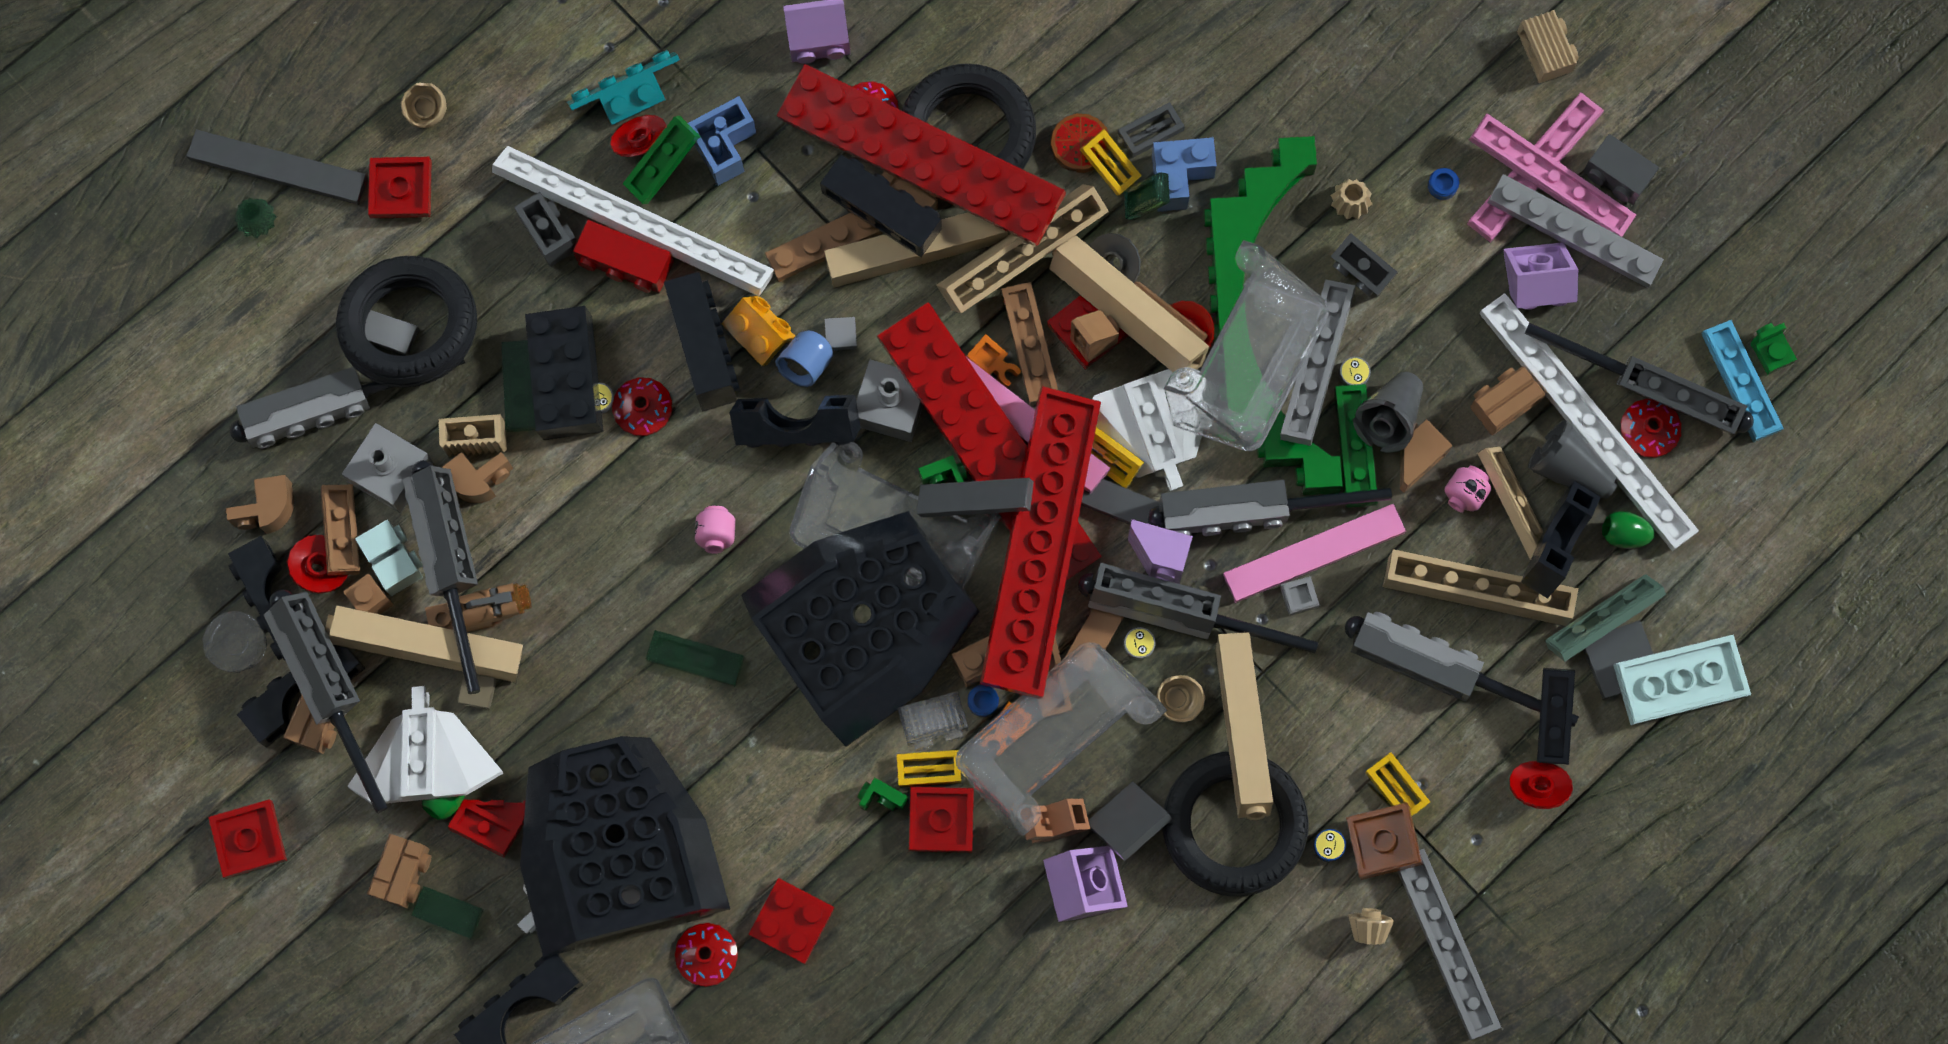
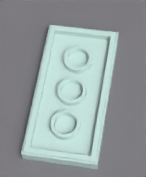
[1613,635,1751,725]

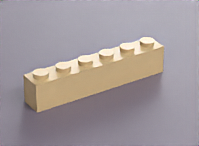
[936,184,1109,314]
[1383,549,1578,626]

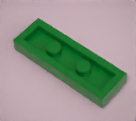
[623,116,700,204]

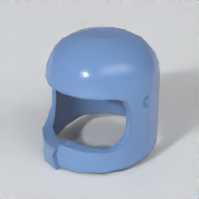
[775,330,833,387]

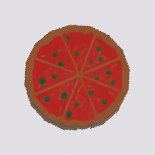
[1051,113,1109,173]

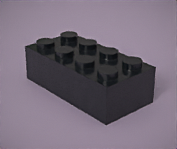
[664,272,740,412]
[525,306,604,440]

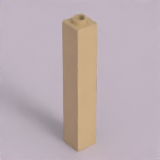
[824,212,1008,288]
[1049,235,1210,381]
[325,606,523,683]
[1215,632,1273,820]

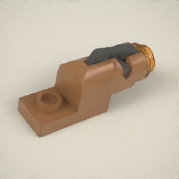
[425,583,532,632]

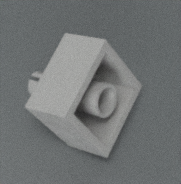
[856,359,923,442]
[342,423,434,513]

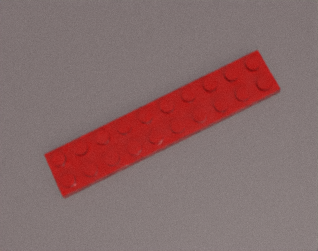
[776,64,1066,246]
[877,302,1102,581]
[980,386,1101,699]

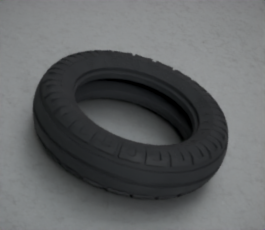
[902,64,1036,169]
[336,256,477,388]
[1163,751,1309,896]

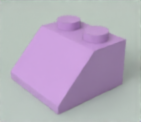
[783,0,850,64]
[1504,243,1578,309]
[1128,520,1193,584]
[1043,846,1128,922]

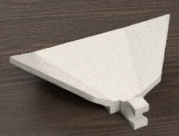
[1092,369,1216,491]
[348,686,503,804]

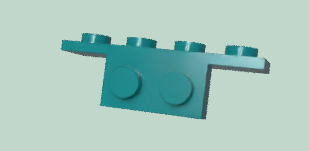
[567,50,680,125]

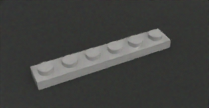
[1487,174,1664,288]
[1280,280,1355,446]
[1397,849,1502,1040]

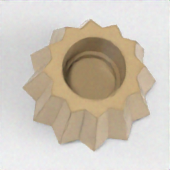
[1330,179,1372,220]
[1348,908,1394,945]

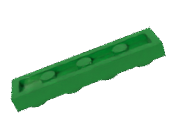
[1334,384,1378,508]

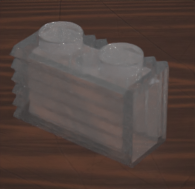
[898,691,968,751]

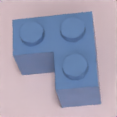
[688,96,756,186]
[1152,138,1217,211]

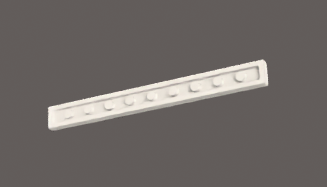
[492,146,774,296]
[1480,293,1699,551]

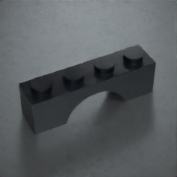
[729,395,861,448]
[1521,481,1601,599]
[228,536,286,661]
[237,645,365,748]
[454,954,583,1044]

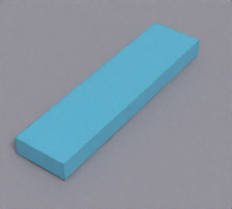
[1701,320,1784,442]

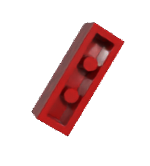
[573,220,674,293]

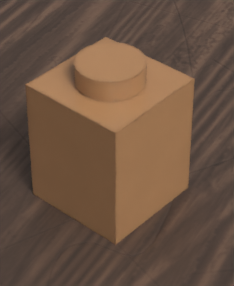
[343,573,394,615]

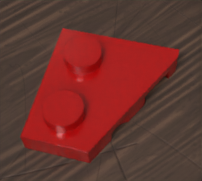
[448,799,526,858]

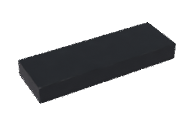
[1537,668,1575,765]

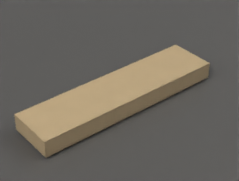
[1477,447,1543,560]

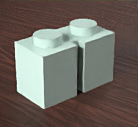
[355,519,423,596]

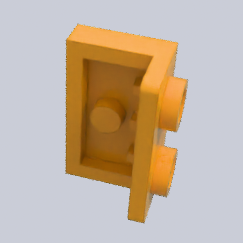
[721,296,795,366]

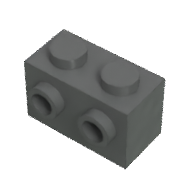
[1583,134,1659,205]
[514,192,576,267]
[1331,233,1398,297]

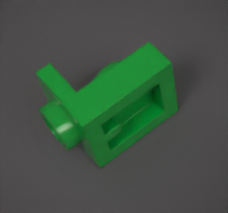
[1750,323,1797,375]
[918,455,968,485]
[857,777,909,811]

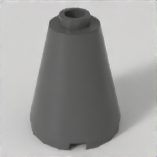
[1353,372,1423,452]
[1528,420,1617,499]

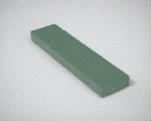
[1545,574,1666,662]

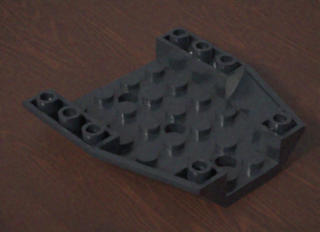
[741,511,980,747]
[520,736,730,958]

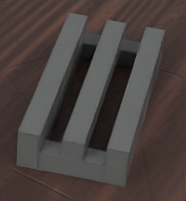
[1118,102,1185,158]

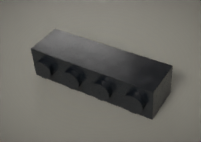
[820,155,942,258]

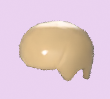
[401,83,447,128]
[1156,675,1205,722]

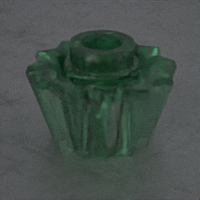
[235,198,277,239]

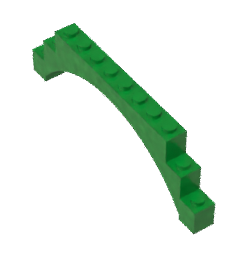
[1204,136,1343,495]

